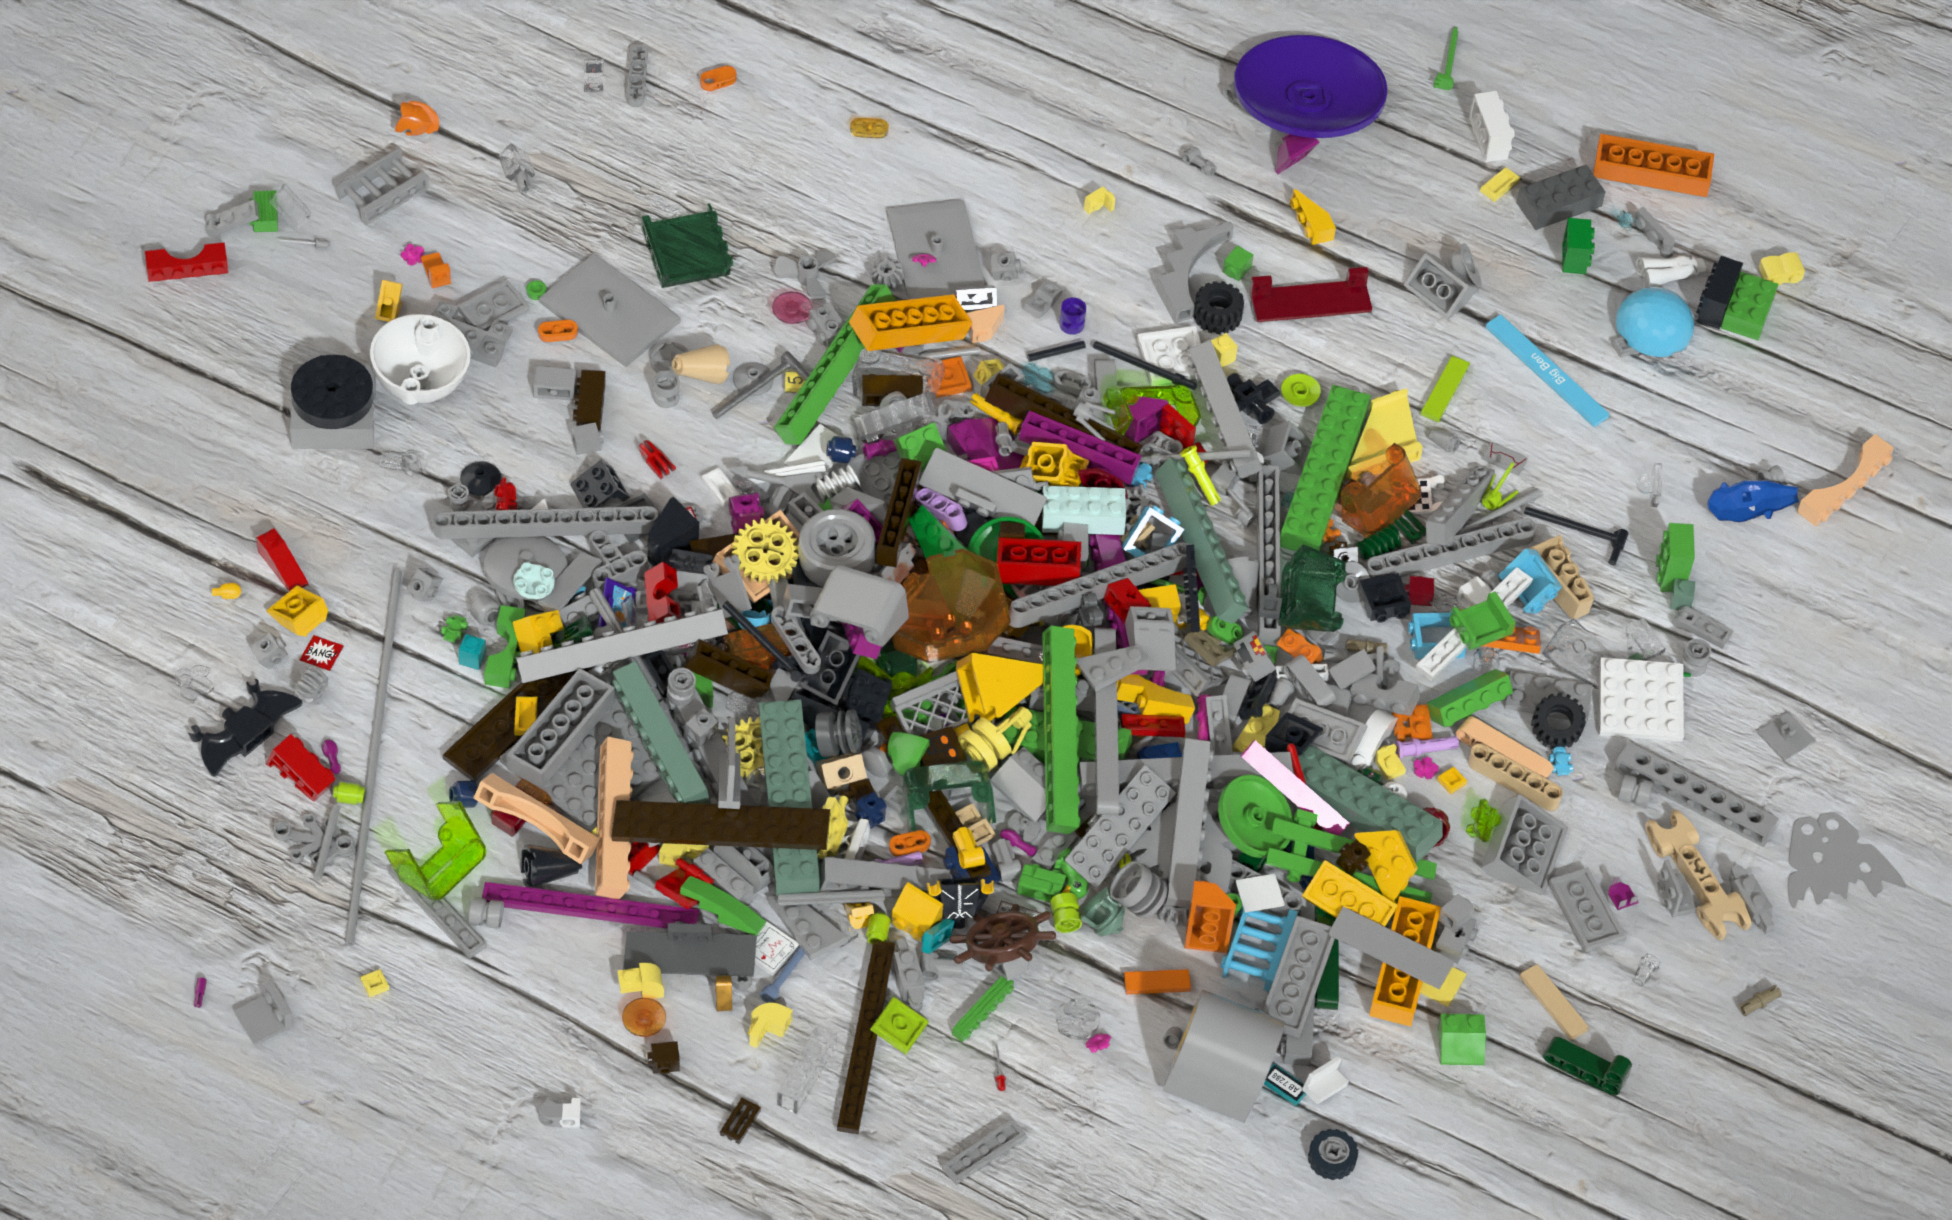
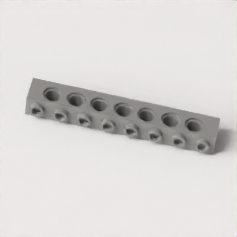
[1614,741,1779,847]

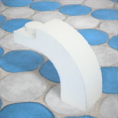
[1346,709,1398,771]

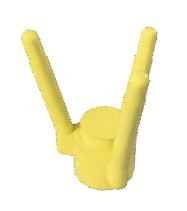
[997,707,1033,755]

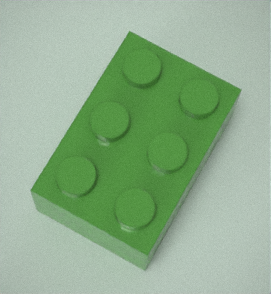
[1721,272,1779,341]
[1656,523,1695,592]

